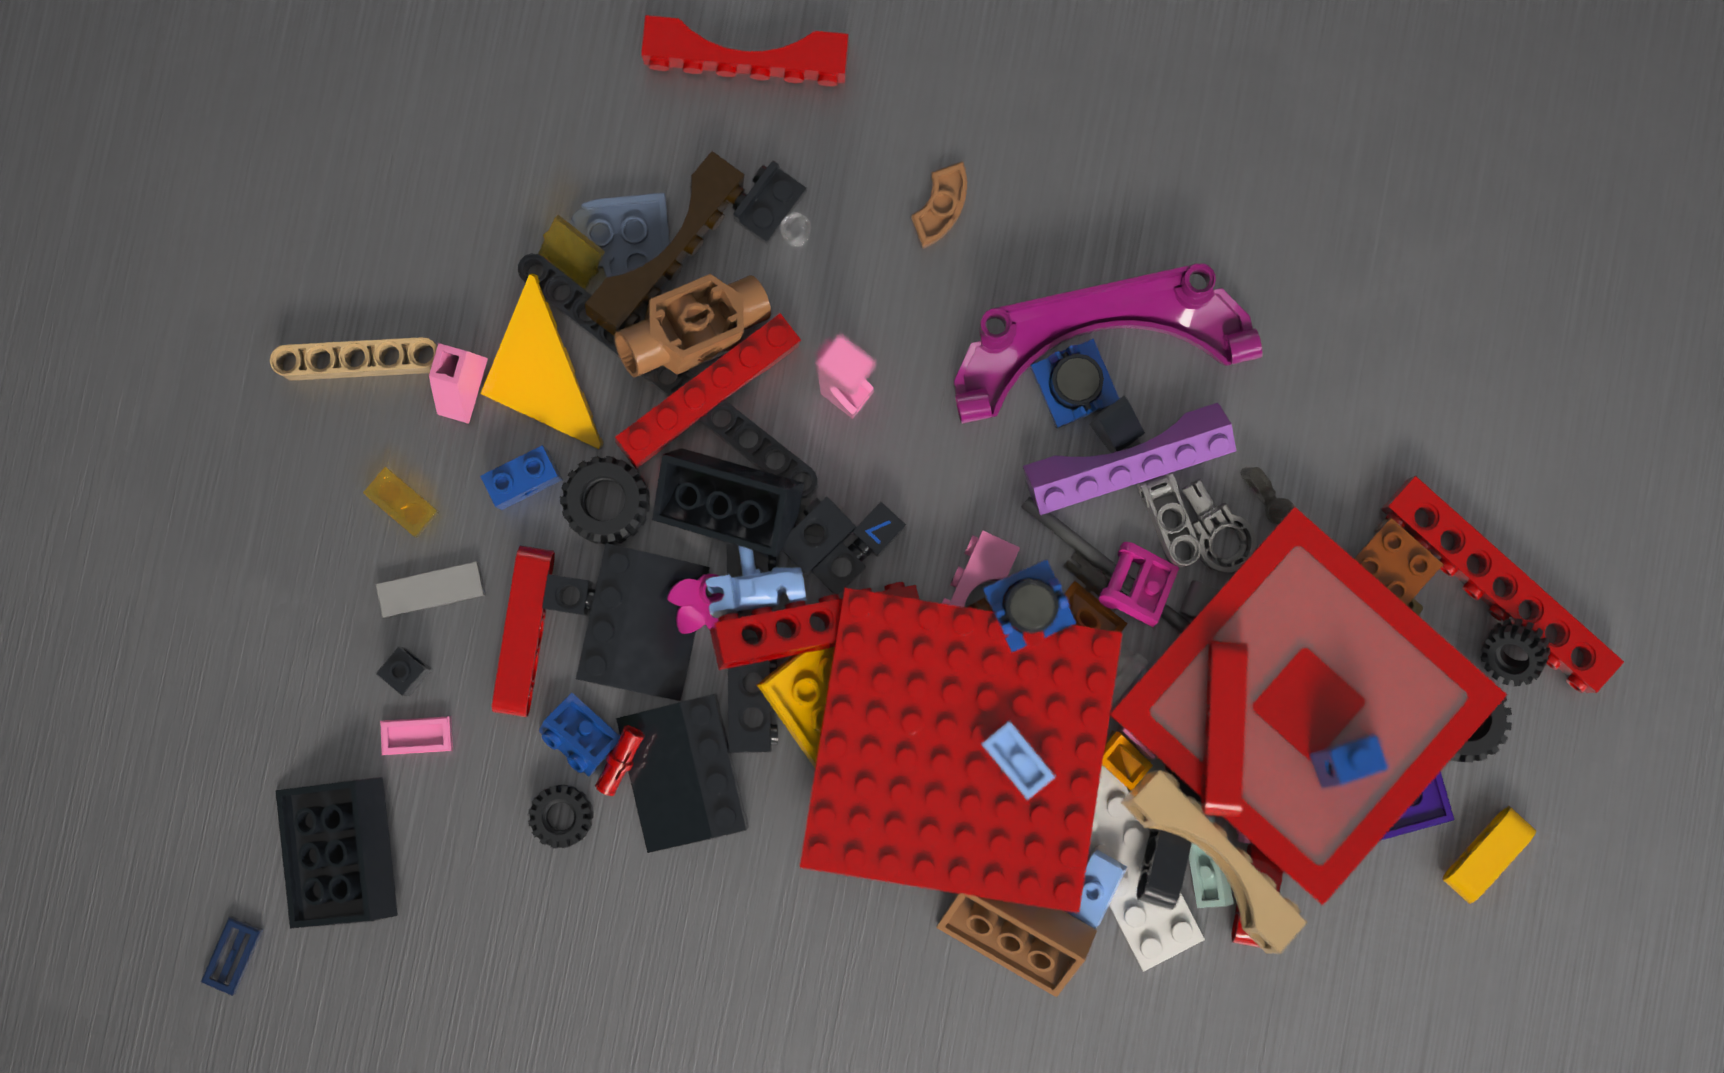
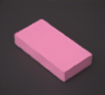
[380,716,453,755]

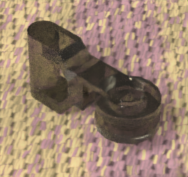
[1241,467,1294,525]

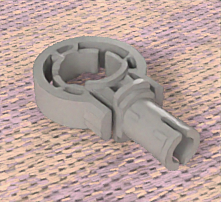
[1182,479,1257,572]

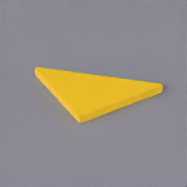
[481,273,604,449]
[757,648,835,768]

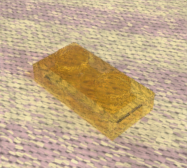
[363,467,439,538]

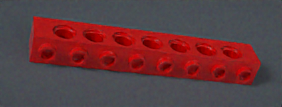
[1381,476,1624,693]

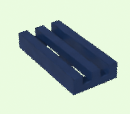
[201,916,263,996]

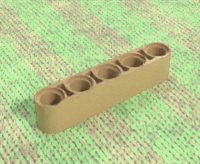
[270,337,438,380]

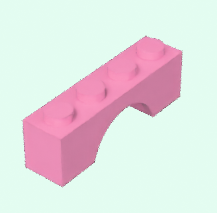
[942,531,1020,607]

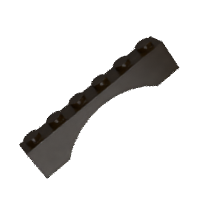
[585,151,745,336]

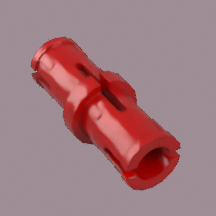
[595,726,645,796]

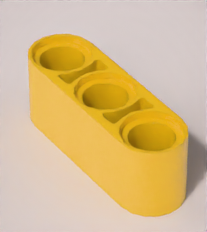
[1442,806,1536,904]

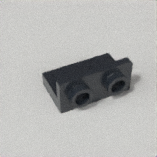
[732,160,807,245]

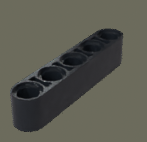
[1136,765,1202,910]

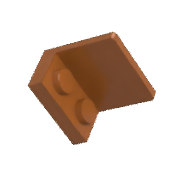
[1354,518,1444,605]

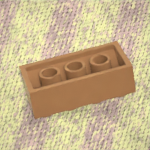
[936,893,1097,997]

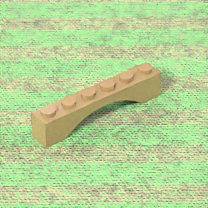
[1121,770,1307,954]

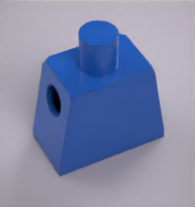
[1309,733,1389,788]

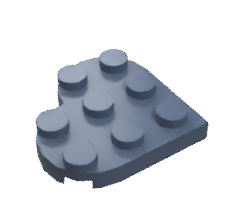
[566,193,670,290]

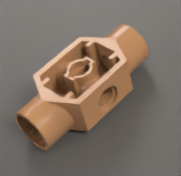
[614,274,771,377]

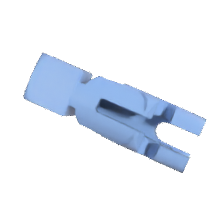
[706,546,807,618]

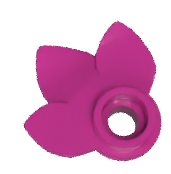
[667,574,724,634]

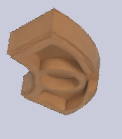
[911,161,967,249]

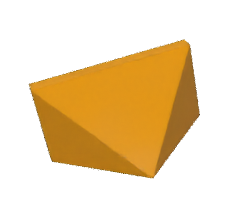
[1102,730,1153,791]

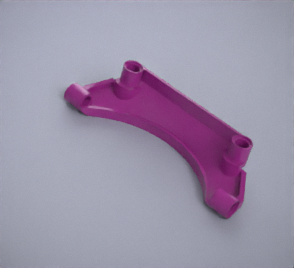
[953,263,1262,424]

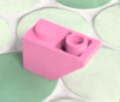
[429,343,488,424]

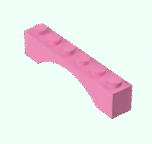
[816,335,875,419]

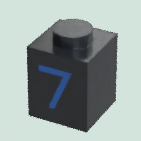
[853,502,906,557]

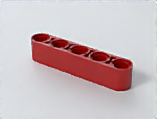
[492,545,555,717]
[1201,640,1248,817]

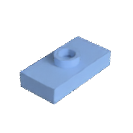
[982,721,1055,800]
[1065,850,1127,929]

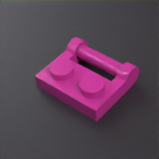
[1099,542,1179,627]

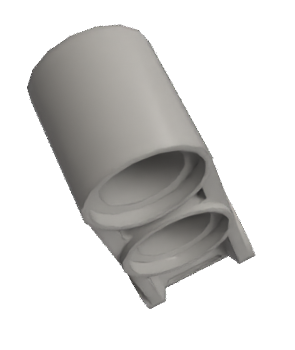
[1136,472,1201,568]

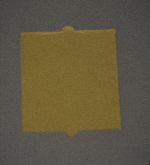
[538,215,605,289]

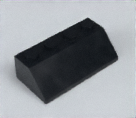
[652,448,804,557]

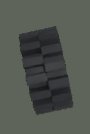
[1481,618,1550,686]
[528,785,593,848]

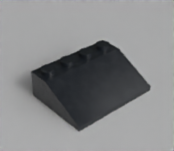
[576,543,710,701]
[616,694,748,853]
[275,777,398,929]

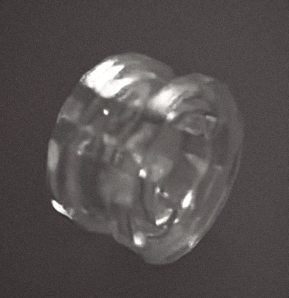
[780,213,811,246]

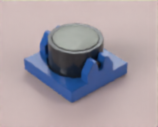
[1030,339,1120,428]
[982,559,1076,652]

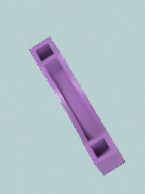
[1023,403,1236,515]

